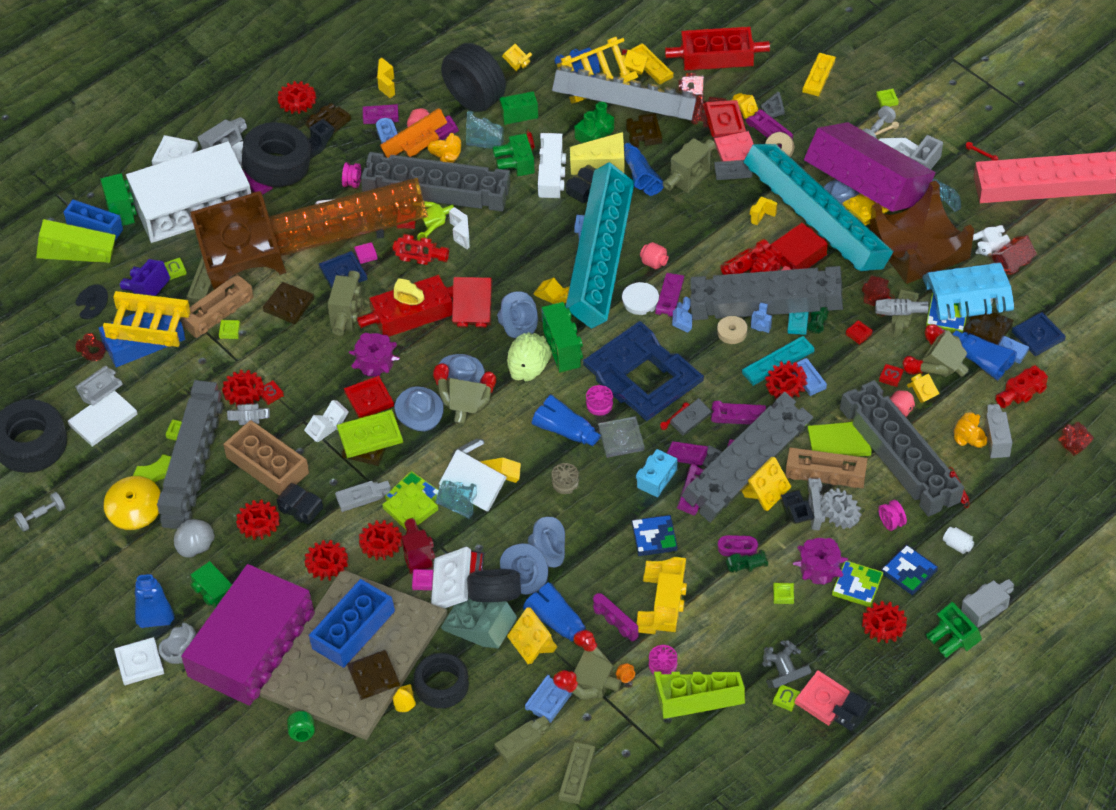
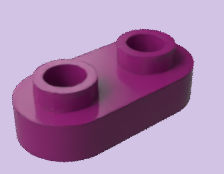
[718,535,758,556]

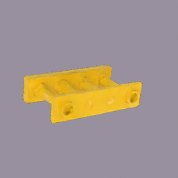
[556,36,638,104]
[103,291,190,347]

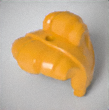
[427,133,461,163]
[954,412,988,448]

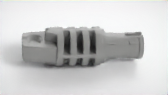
[875,299,928,316]

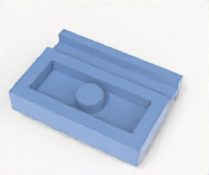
[525,675,572,723]

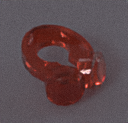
[76,333,105,361]

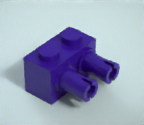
[120,259,170,296]

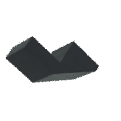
[308,119,334,159]
[780,490,814,524]

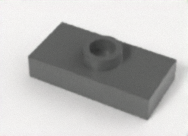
[714,160,752,180]
[670,398,712,436]

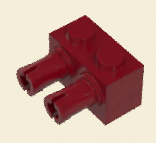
[402,518,435,574]

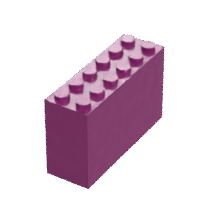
[804,122,936,212]
[181,564,315,706]

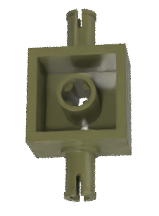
[663,138,716,193]
[328,271,363,336]

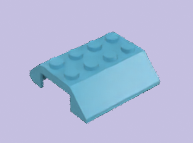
[923,263,1014,321]

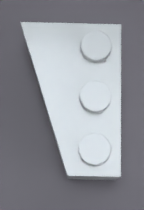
[538,133,566,198]

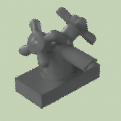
[762,640,812,688]

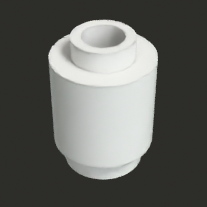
[943,527,974,554]

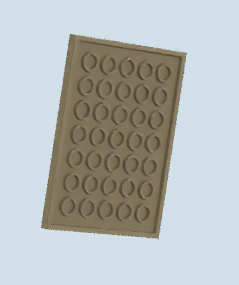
[260,570,447,740]

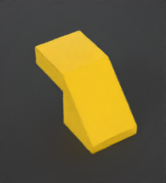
[377,58,395,98]
[534,278,570,304]
[480,458,521,483]

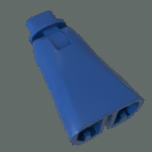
[624,143,664,196]
[952,330,1017,381]
[532,394,601,446]
[135,574,174,628]
[523,582,586,642]

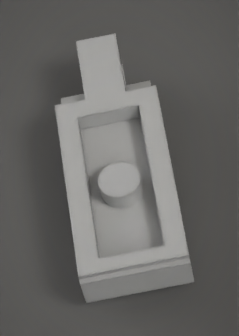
[807,478,825,530]
[335,481,391,512]

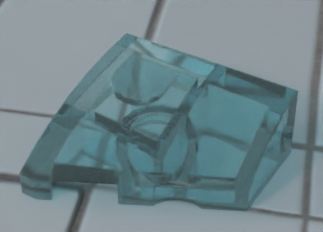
[436,480,477,518]

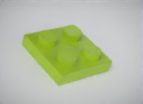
[382,482,438,530]

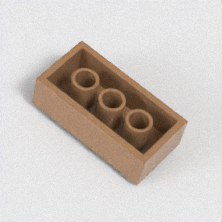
[224,420,309,495]

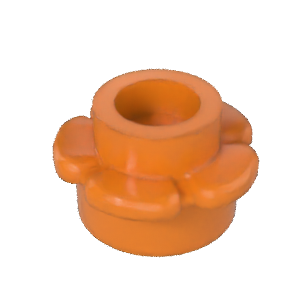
[616,663,635,683]

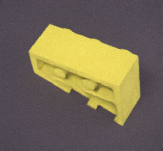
[570,132,624,175]

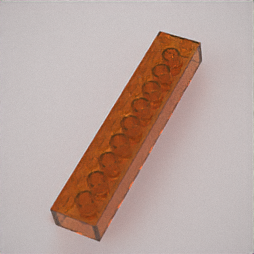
[269,178,428,256]

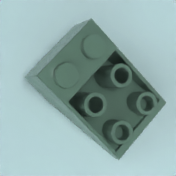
[441,598,517,649]

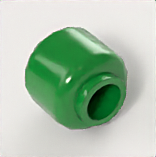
[287,711,315,742]

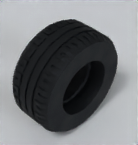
[441,43,506,112]
[242,122,311,187]
[0,399,67,473]

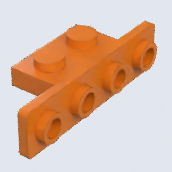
[380,108,447,158]

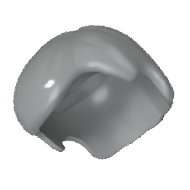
[174,519,215,558]
[159,623,197,664]

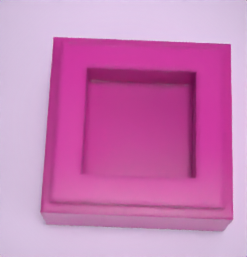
[354,242,377,264]
[412,570,433,590]

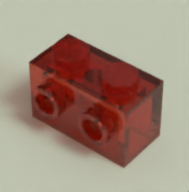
[991,235,1037,275]

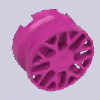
[342,162,361,188]
[586,385,613,416]
[878,500,907,531]
[649,645,678,675]

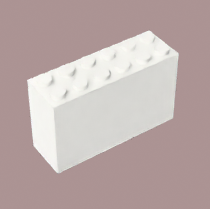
[126,141,251,243]

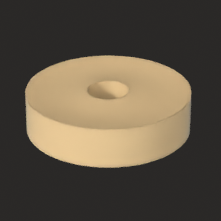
[765,132,794,157]
[717,316,747,344]

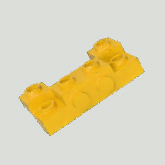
[636,557,687,634]

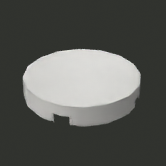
[622,282,659,315]

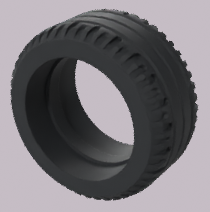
[467,569,521,602]
[414,653,469,709]

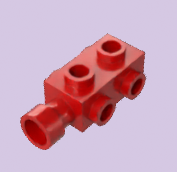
[393,234,449,265]
[720,239,771,275]
[995,365,1048,408]

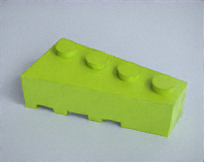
[36,219,116,263]
[654,672,745,719]

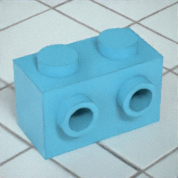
[636,449,677,497]

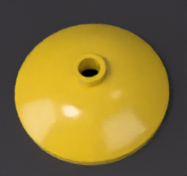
[104,476,161,530]

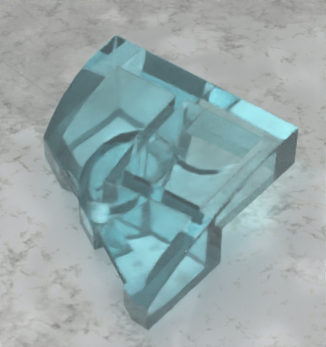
[466,111,504,149]
[932,178,961,212]

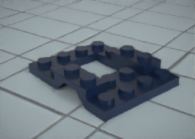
[583,321,704,421]

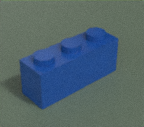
[64,200,123,241]

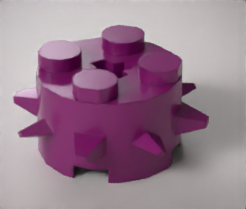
[349,333,400,377]
[793,538,848,585]

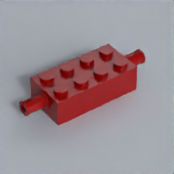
[665,27,770,70]
[357,275,453,337]

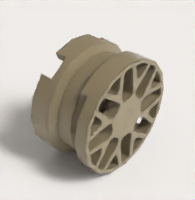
[552,463,579,494]

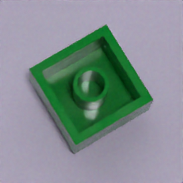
[100,173,137,226]

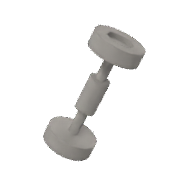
[862,106,896,139]
[14,492,65,532]

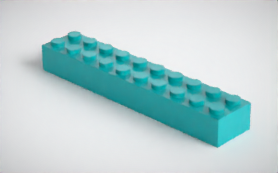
[743,144,894,271]
[566,162,634,329]

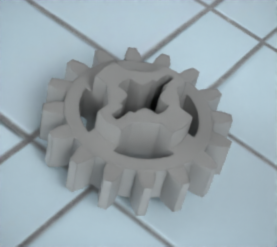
[227,404,270,425]
[820,488,862,529]

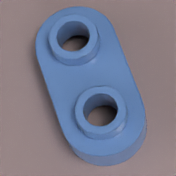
[376,118,397,144]

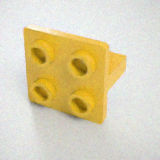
[843,194,889,226]
[742,457,791,511]
[507,608,557,664]

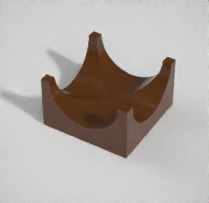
[870,180,974,284]
[190,191,286,290]

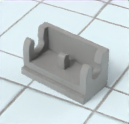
[75,366,123,406]

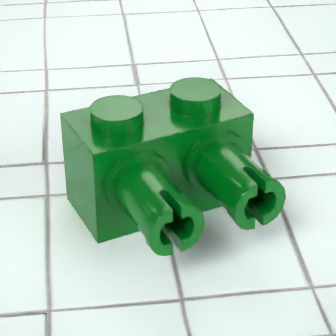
[574,101,614,143]
[492,133,535,177]
[925,602,982,659]

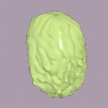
[507,332,552,381]

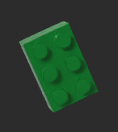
[542,302,583,373]

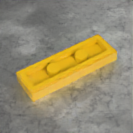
[630,43,673,85]
[802,53,836,96]

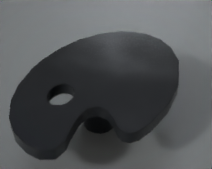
[75,284,108,319]

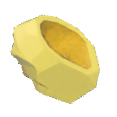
[394,278,424,305]

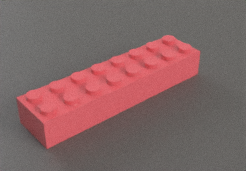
[974,152,1116,203]

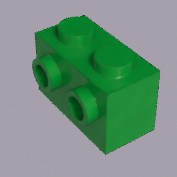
[500,91,538,125]
[190,561,232,608]

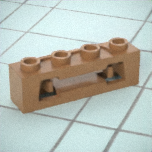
[180,274,253,338]
[786,448,868,488]

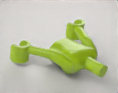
[402,197,454,240]

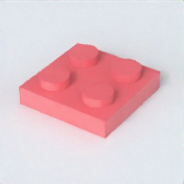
[714,131,753,161]
[794,671,850,726]

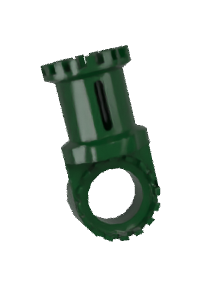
[807,307,829,334]
[725,549,769,573]

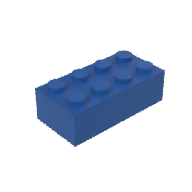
[99,313,185,367]
[309,579,395,668]

